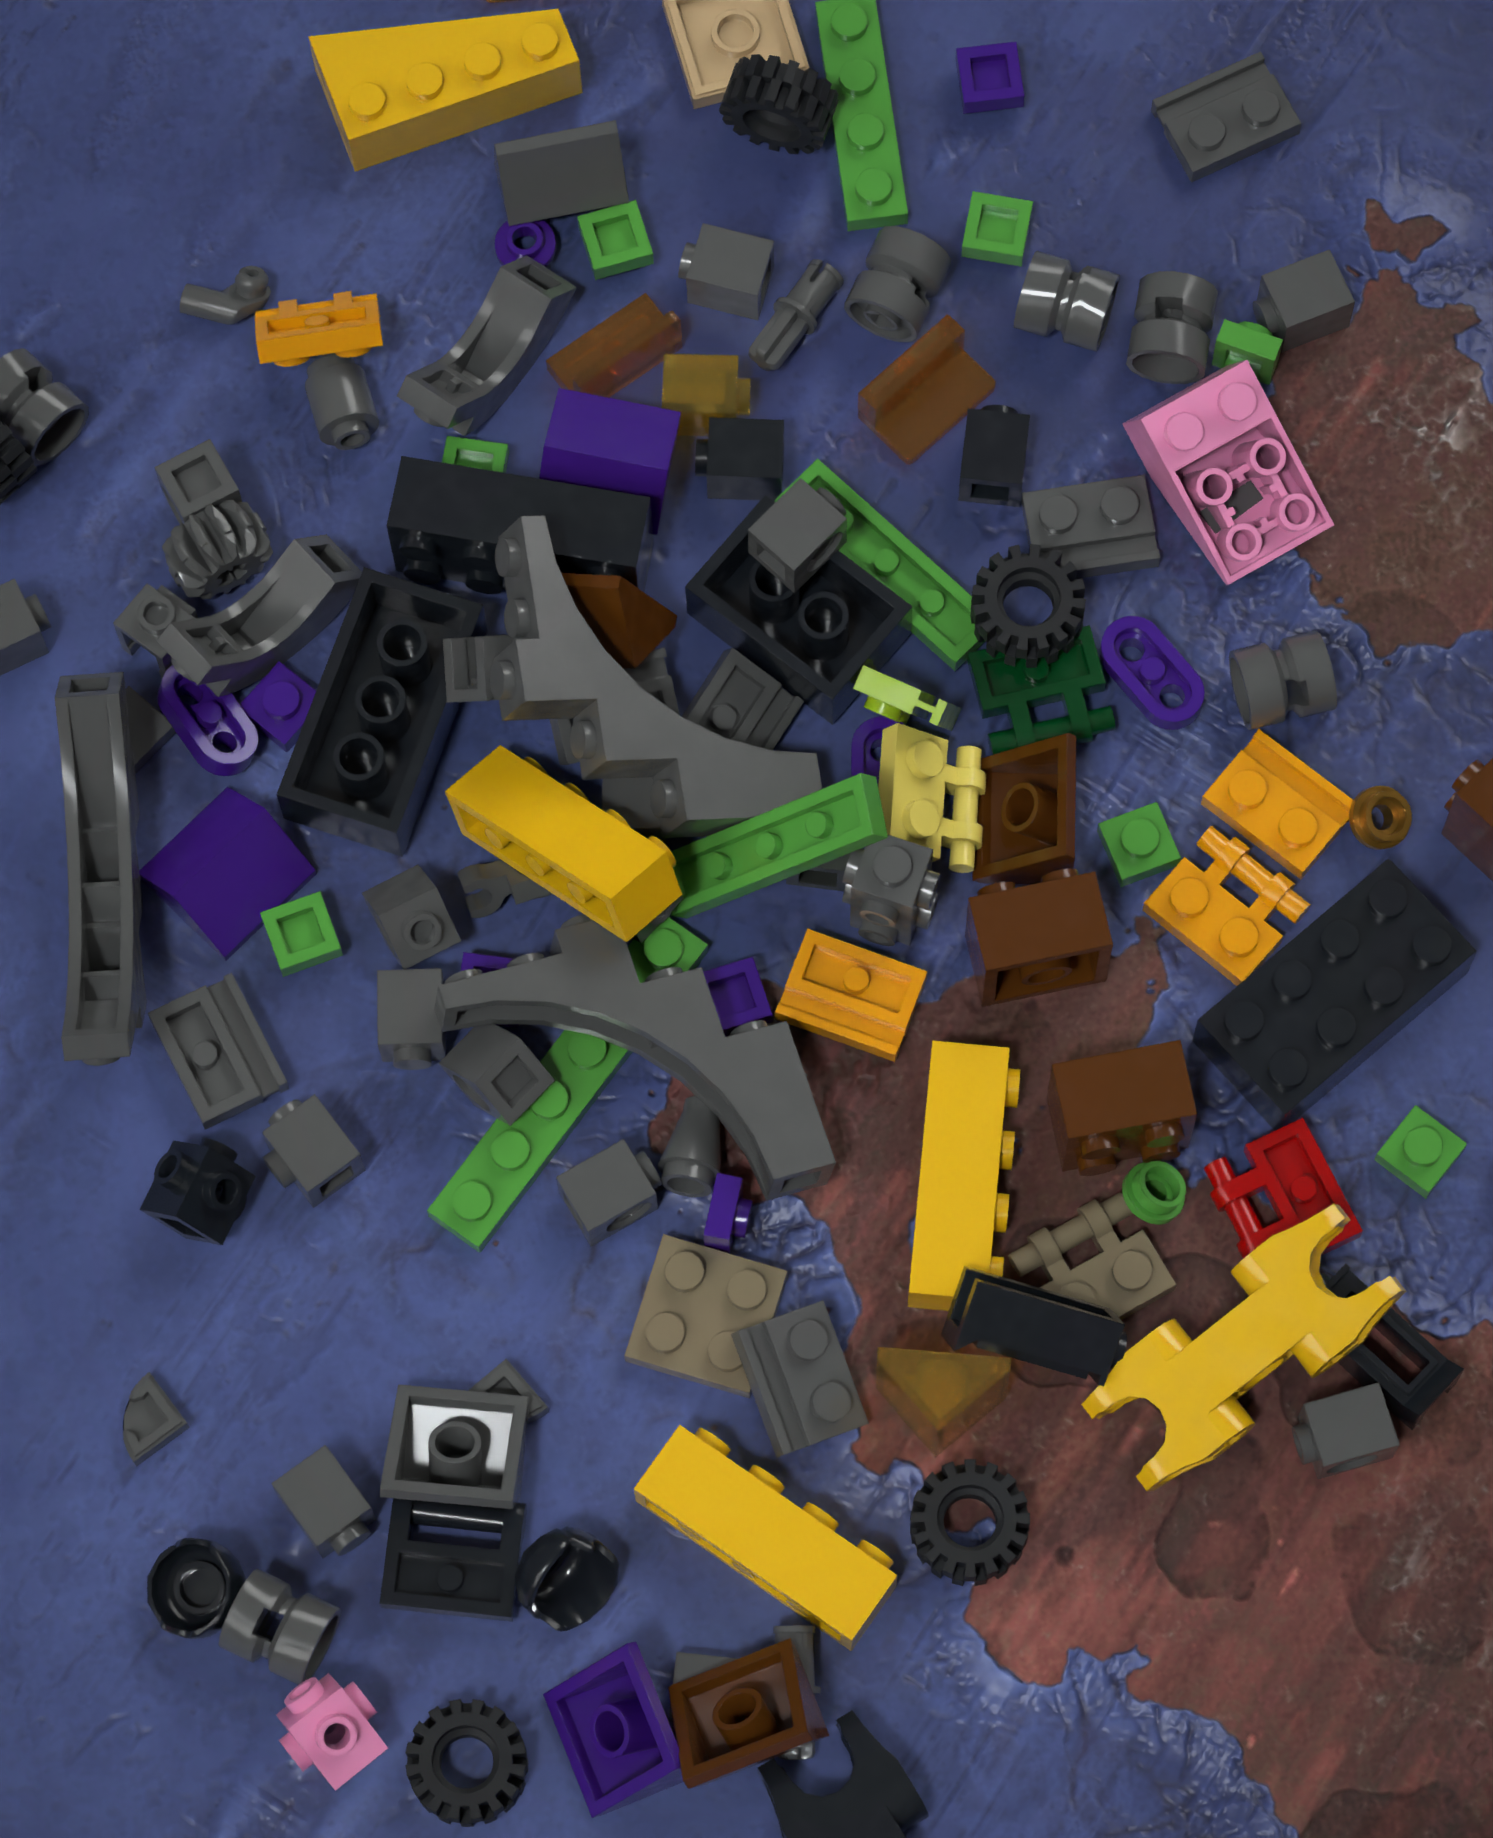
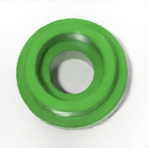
[1122,1161,1186,1225]

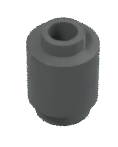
[305,353,379,450]

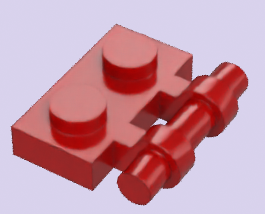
[1203,1118,1363,1259]

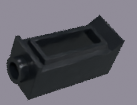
[1320,1263,1464,1430]
[941,1266,1127,1386]

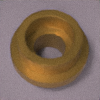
[1349,786,1412,850]

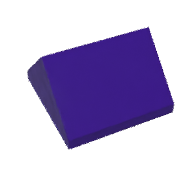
[539,388,681,535]
[139,787,317,961]
[543,1642,683,1818]

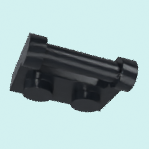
[379,1498,527,1622]

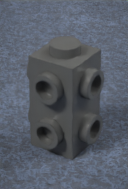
[842,835,941,946]

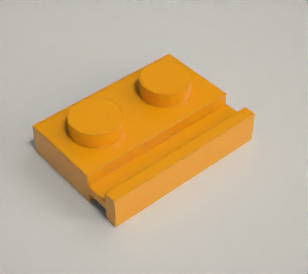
[1201,729,1353,880]
[775,928,928,1062]

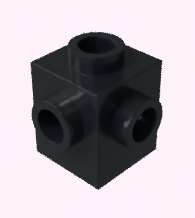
[140,1138,256,1245]

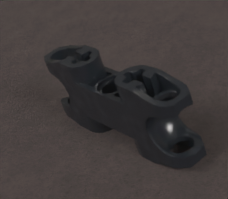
[757,1710,929,1838]

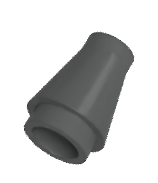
[657,1096,721,1197]

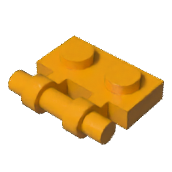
[255,291,383,367]
[1142,826,1311,986]

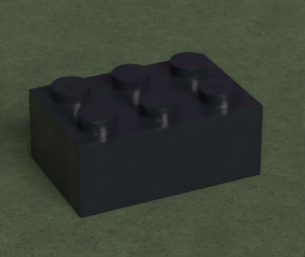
[685,495,913,725]

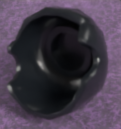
[514,1526,619,1632]
[147,1538,246,1639]

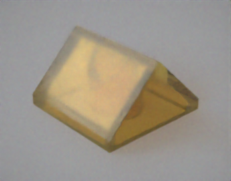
[875,1347,1011,1458]

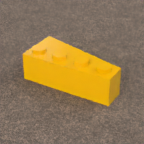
[308,9,583,172]

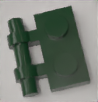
[967,625,1116,755]

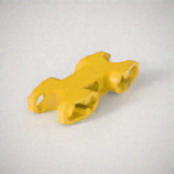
[1081,1204,1407,1491]

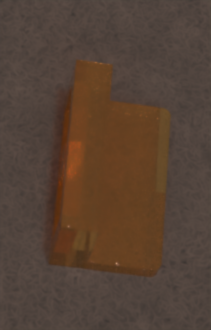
[546,293,682,398]
[858,314,996,465]

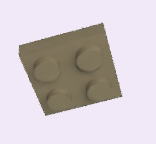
[624,1234,788,1399]

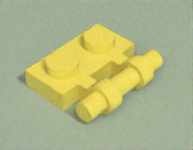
[878,723,986,873]

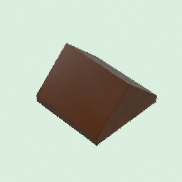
[561,573,677,669]
[972,733,1076,884]
[668,1638,830,1789]

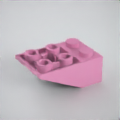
[1122,360,1334,585]

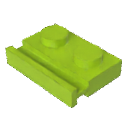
[853,665,962,731]

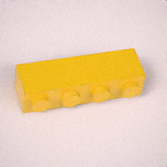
[445,745,683,942]
[908,1041,1021,1311]
[634,1425,898,1651]

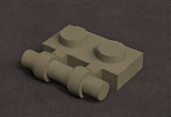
[1008,1192,1177,1320]

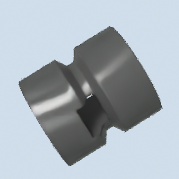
[844,226,951,342]
[1014,251,1120,352]
[1126,271,1218,384]
[0,348,89,466]
[1229,630,1337,731]
[218,1568,342,1685]

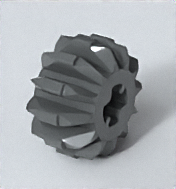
[162,499,273,599]

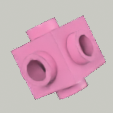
[276,1673,388,1791]

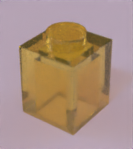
[662,354,751,436]

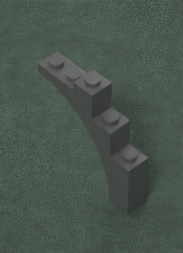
[489,516,822,838]
[55,672,147,1066]
[434,914,836,1201]

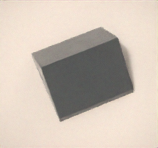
[494,120,629,226]
[380,1384,529,1509]

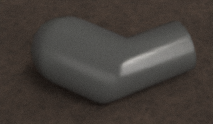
[179,266,271,325]

